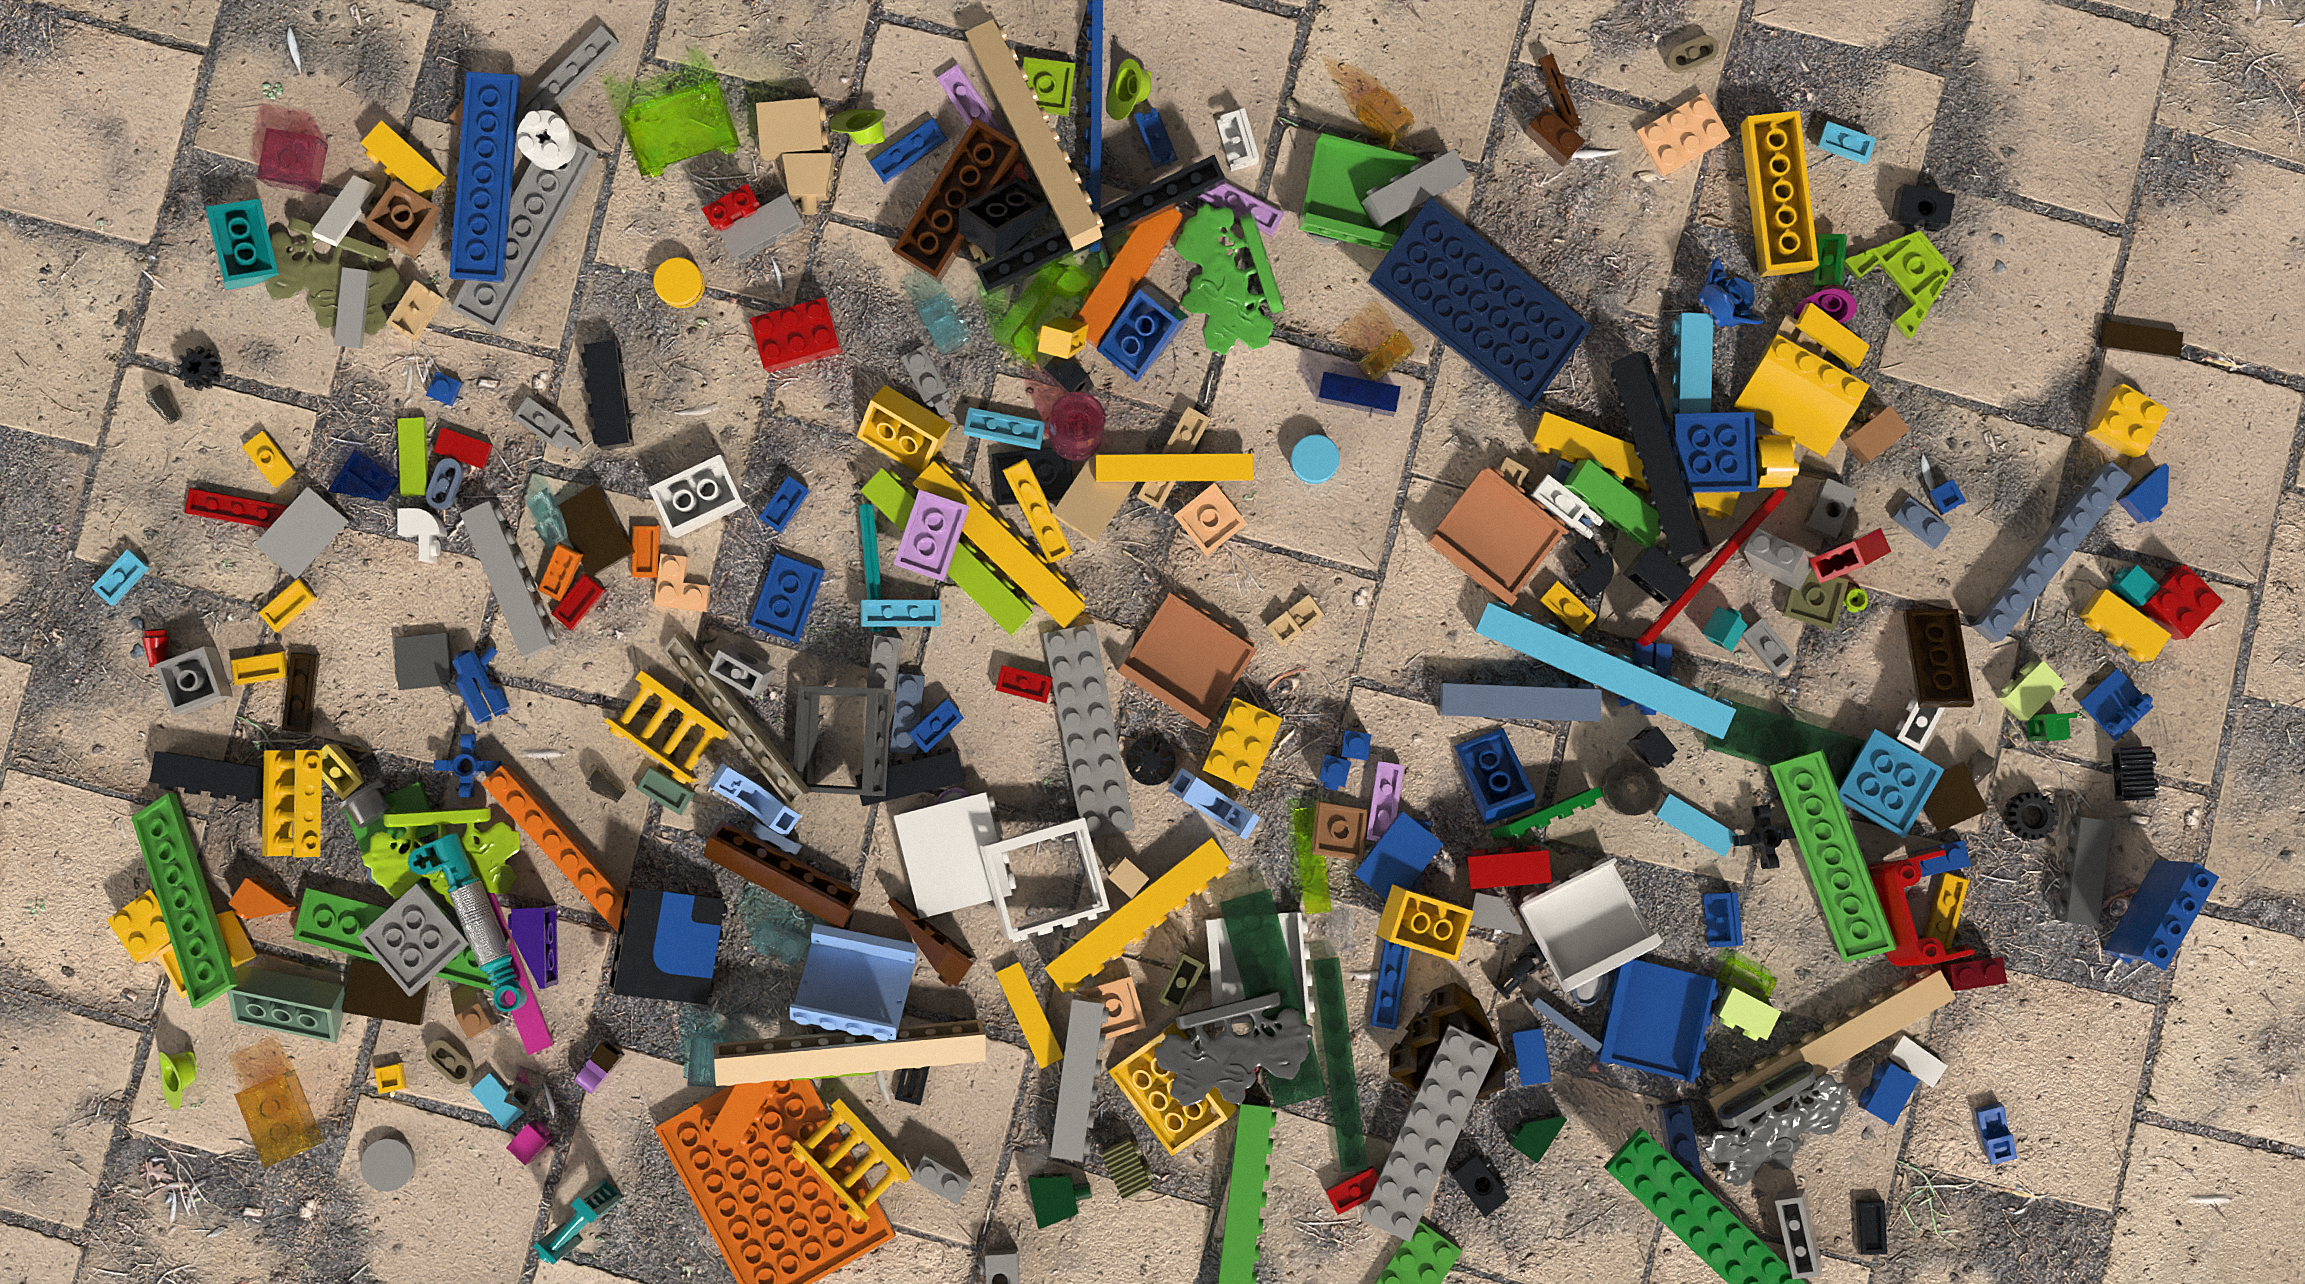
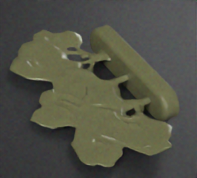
[264,216,406,335]

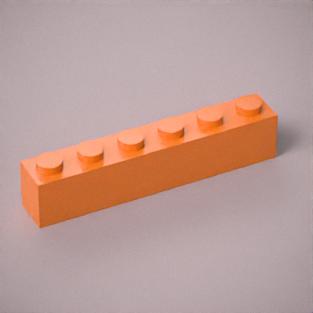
[1070,208,1183,348]

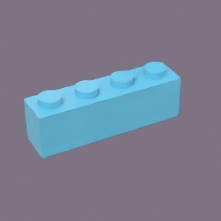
[1670,313,1713,414]

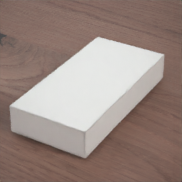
[1887,1035,1948,1088]

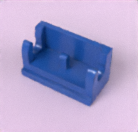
[1134,108,1178,169]
[1703,891,1743,947]
[1512,1025,1552,1086]

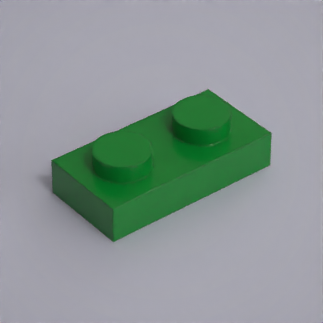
[1813,234,1847,288]

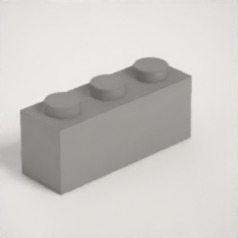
[718,193,805,263]
[1775,1188,1823,1279]

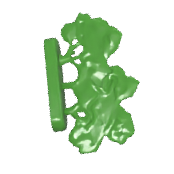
[1174,203,1285,355]

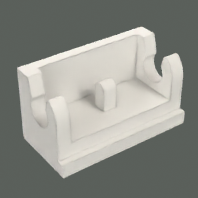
[1217,108,1259,171]

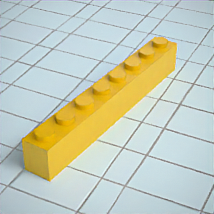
[1530,412,1740,520]
[912,461,1086,629]
[1044,837,1231,993]

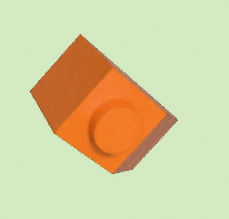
[228,876,298,919]

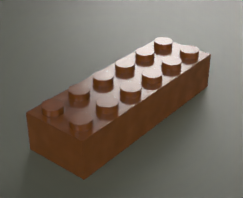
[892,118,1022,283]

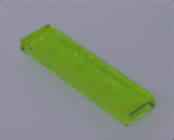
[1292,807,1332,915]

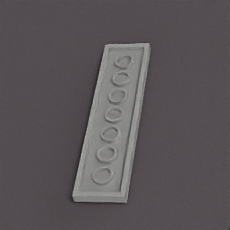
[451,137,598,334]
[1043,623,1135,838]
[1360,1024,1498,1242]

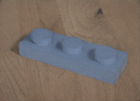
[890,674,925,754]

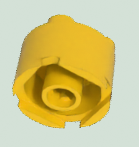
[1755,434,1799,488]

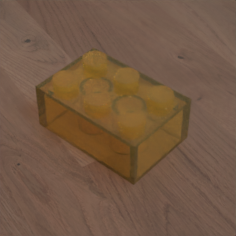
[234,1069,324,1168]

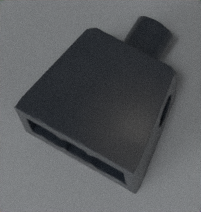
[1041,356,1094,404]

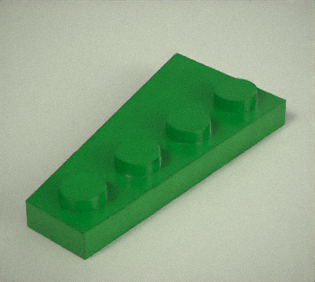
[1489,786,1603,839]

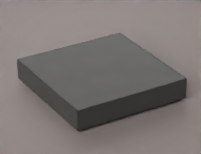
[394,633,453,690]

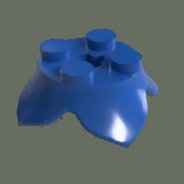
[1697,257,1763,328]

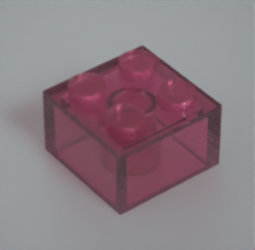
[257,128,328,195]

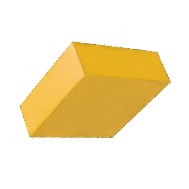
[374,1062,407,1094]

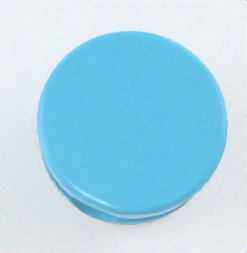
[1290,434,1340,484]

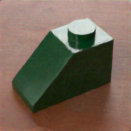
[1507,1113,1568,1164]

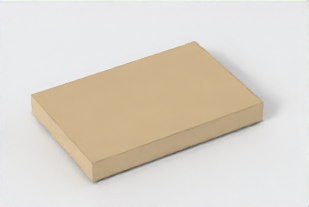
[1052,451,1137,543]

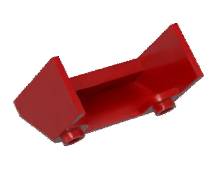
[1867,846,1975,967]

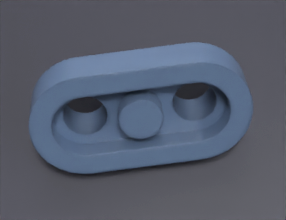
[426,458,464,510]
[751,820,802,856]

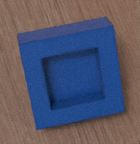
[426,372,463,407]
[1927,479,1966,515]

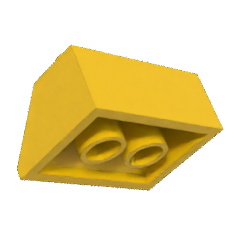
[857,385,952,474]

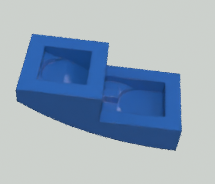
[1974,1102,2017,1165]

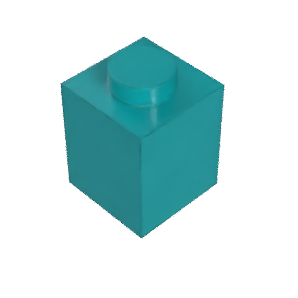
[2110,565,2161,607]
[1701,606,1748,652]

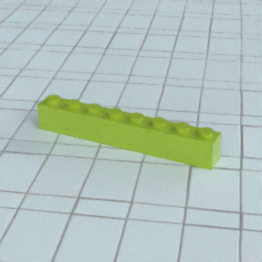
[860,468,1034,637]

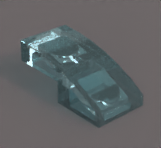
[525,487,568,549]

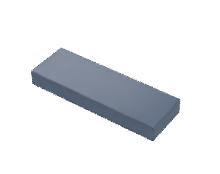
[1529,995,1602,1052]

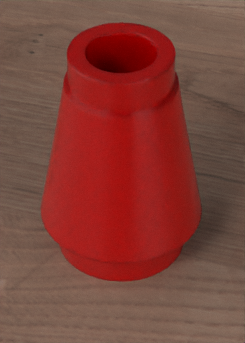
[141,629,169,667]

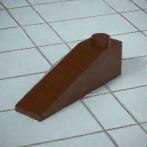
[888,896,977,987]

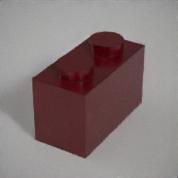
[1940,955,2007,991]

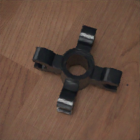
[1732,804,1797,869]

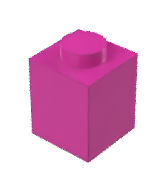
[506,1120,553,1165]

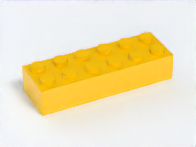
[1740,111,1819,277]

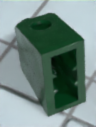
[1028,1173,1092,1229]

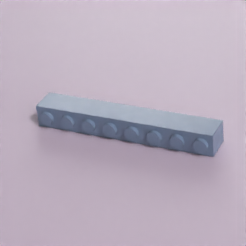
[1971,461,2132,643]

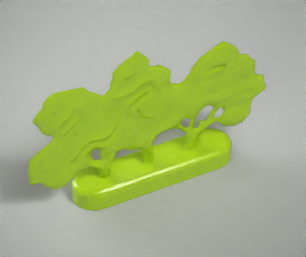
[361,807,520,908]

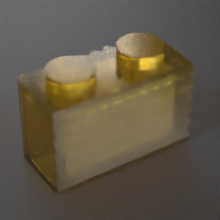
[1357,330,1415,385]

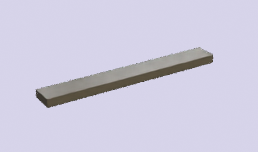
[662,632,812,809]

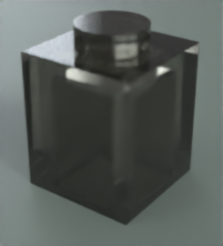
[504,1065,544,1112]

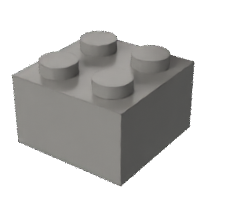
[154,646,233,715]

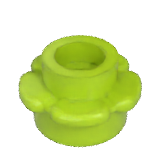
[1843,587,1868,613]

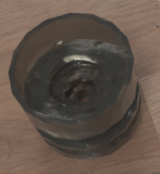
[1598,760,1662,816]

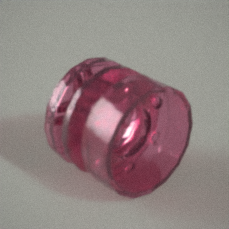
[1048,392,1106,461]

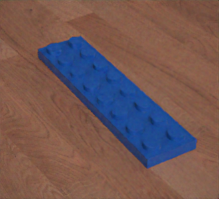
[449,72,521,283]

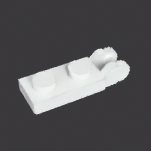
[1530,474,1603,539]

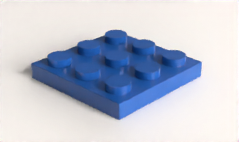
[1673,412,1757,493]

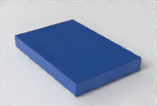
[748,552,826,644]
[1353,811,1444,900]

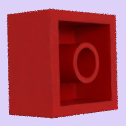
[2139,564,2224,640]

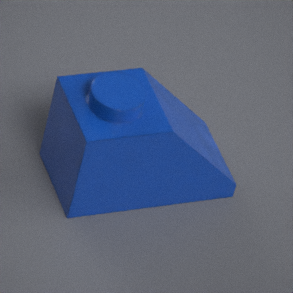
[2116,463,2169,524]

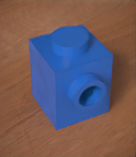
[1317,755,1351,791]

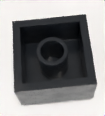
[1623,545,1694,607]

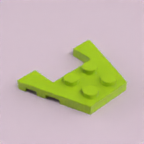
[1844,230,1954,340]

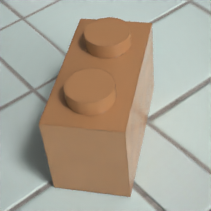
[1843,405,1910,465]

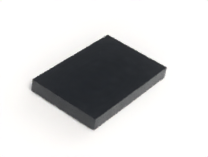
[992,446,1074,506]

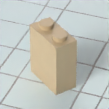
[756,97,830,161]

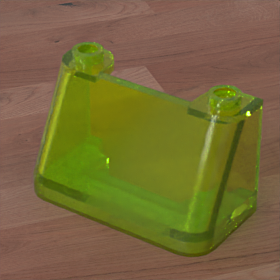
[619,79,741,178]
[993,262,1093,371]

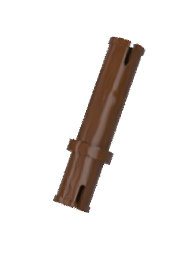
[1538,54,1583,130]

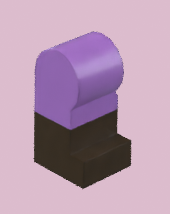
[574,1041,625,1094]

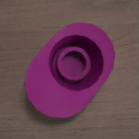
[1794,284,1857,323]

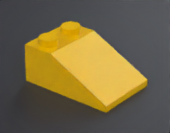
[156,910,257,999]

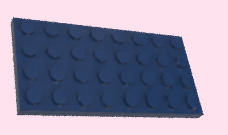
[1366,197,1592,410]

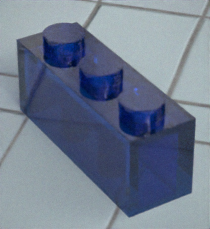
[1317,372,1401,417]

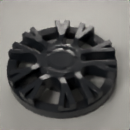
[1126,737,1176,786]

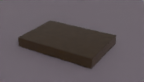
[553,483,635,577]
[342,959,431,1026]

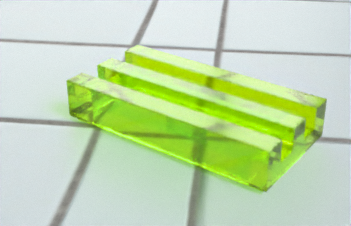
[1717,956,1778,1004]

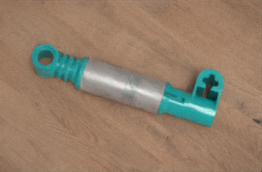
[408,833,527,1012]

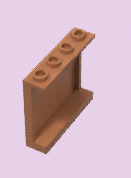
[1425,466,1569,607]
[1117,592,1257,729]

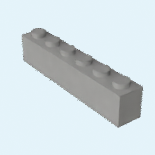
[460,501,557,658]
[1051,995,1110,1162]

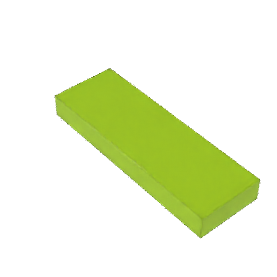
[397,417,429,497]

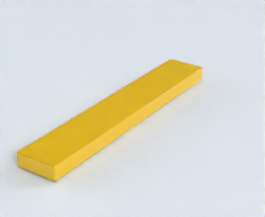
[1096,454,1254,482]

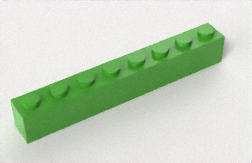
[1217,1101,1277,1284]

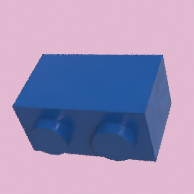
[1858,1060,1919,1126]

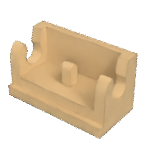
[386,280,444,342]

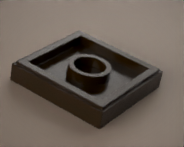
[1924,761,1988,832]

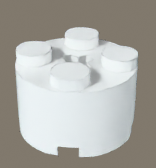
[517,110,577,170]

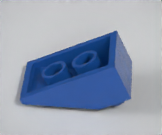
[1097,285,1189,382]
[1455,728,1535,825]

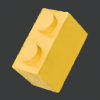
[1036,316,1089,359]

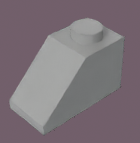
[1469,888,1523,935]

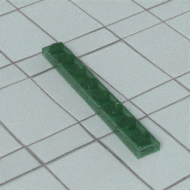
[1313,956,1368,1173]

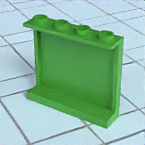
[1298,132,1421,252]

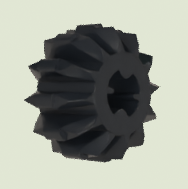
[175,346,224,391]

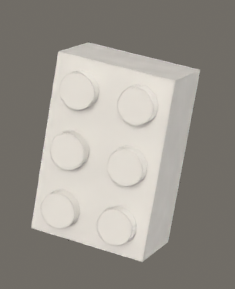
[648,454,747,538]

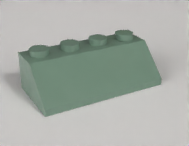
[227,965,345,1043]

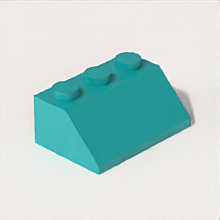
[206,198,279,290]

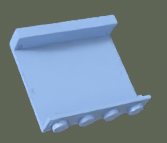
[790,924,918,1041]

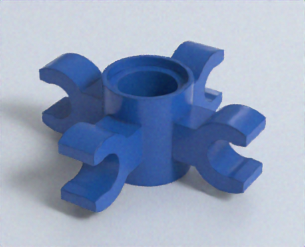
[433,734,501,798]

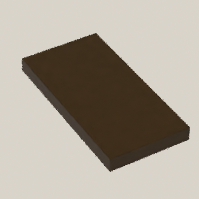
[1903,609,1974,708]

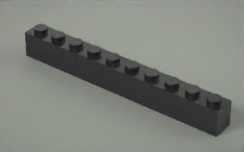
[975,154,1226,296]

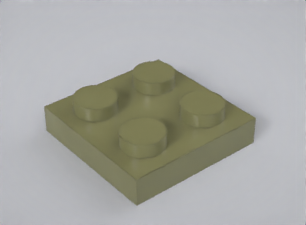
[1782,569,1849,631]

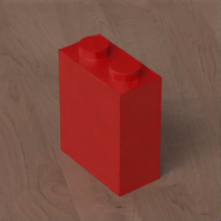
[1809,528,1892,584]

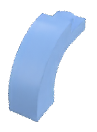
[707,763,802,837]
[1168,768,1260,840]

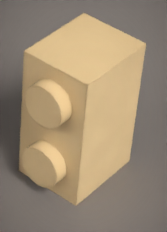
[1108,856,1150,899]

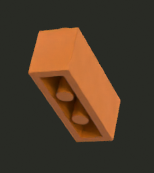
[707,1080,779,1150]

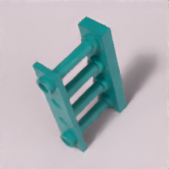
[533,1179,623,1265]

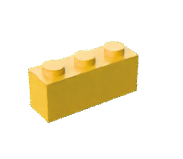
[360,120,446,199]
[2079,589,2171,662]

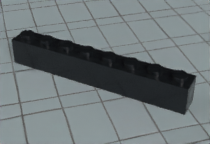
[1610,351,1712,562]

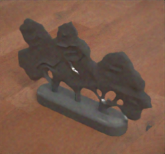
[1154,992,1313,1106]
[1704,1062,1849,1187]

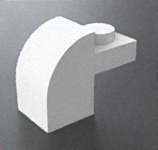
[397,508,447,563]

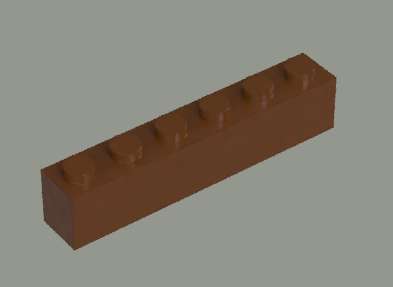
[703,820,861,929]

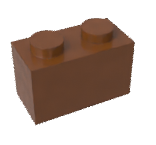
[1525,106,1585,167]

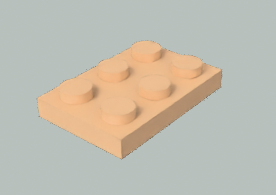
[1636,92,1731,177]

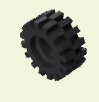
[2004,792,2059,840]

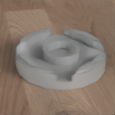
[360,1137,416,1192]

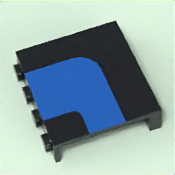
[607,885,727,1005]

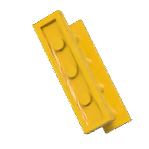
[604,670,730,784]
[262,750,322,857]
[790,1098,912,1222]

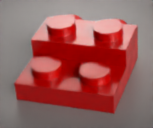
[701,183,761,231]

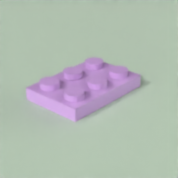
[893,490,970,582]

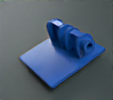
[2079,668,2154,742]

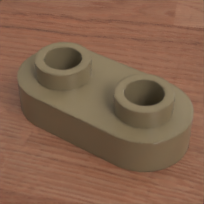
[1667,35,1719,74]
[426,1039,475,1084]

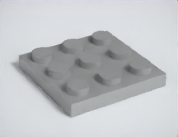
[358,883,469,997]

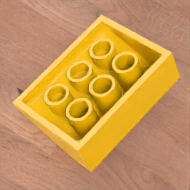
[1733,334,1870,458]
[1108,1021,1239,1156]

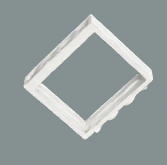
[979,817,1110,943]

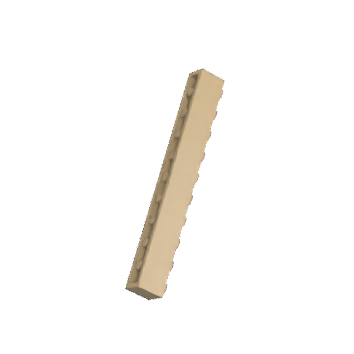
[965,19,1104,251]
[1703,967,1956,1128]
[713,1019,985,1086]

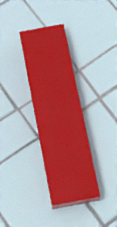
[184,488,289,529]

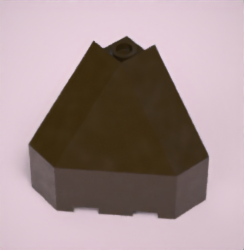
[1389,982,1512,1100]

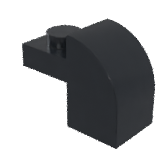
[1570,539,1614,601]

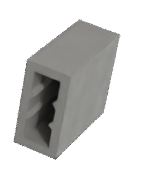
[1744,528,1812,591]

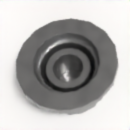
[336,781,391,829]

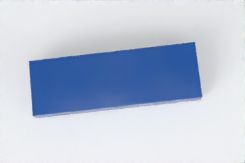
[869,118,948,184]

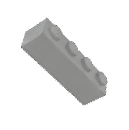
[1361,149,1470,230]

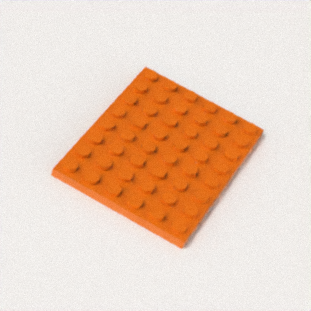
[654,1079,896,1284]

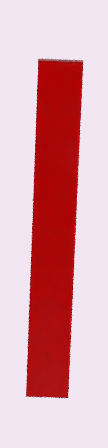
[1637,488,1788,647]

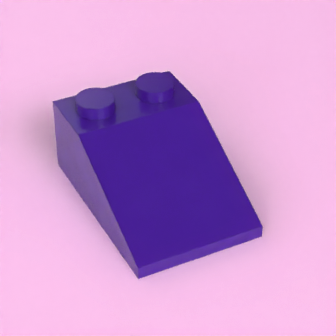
[508,905,558,989]

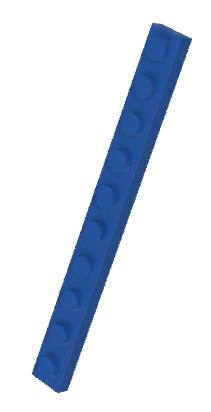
[1085,0,1103,253]

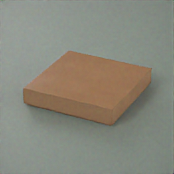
[1310,801,1369,862]

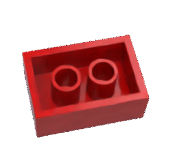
[750,297,843,373]
[1466,844,1552,889]

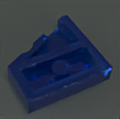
[328,450,400,501]

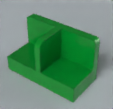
[2027,713,2077,742]

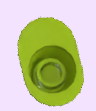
[1107,58,1152,121]
[829,109,886,145]
[158,1051,197,1110]

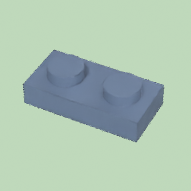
[1891,496,1951,550]

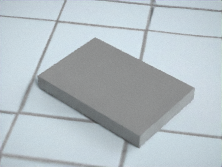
[254,486,350,579]

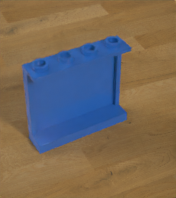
[2103,860,2219,971]
[1595,959,1719,1084]

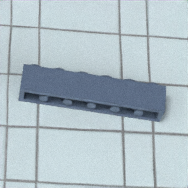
[1439,679,1602,722]

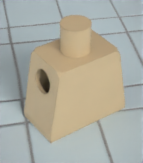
[782,153,835,215]

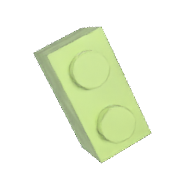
[1997,661,2066,721]
[1714,985,1781,1041]

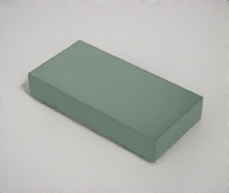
[635,766,695,816]

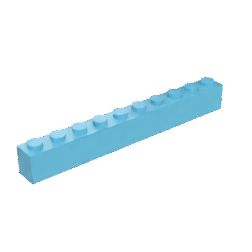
[1475,601,1736,739]

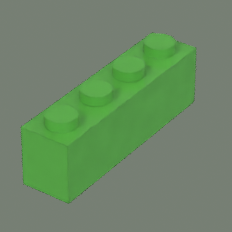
[1562,458,1662,547]

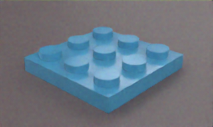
[1838,729,1945,838]

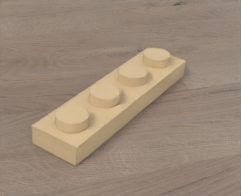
[1137,406,1211,510]

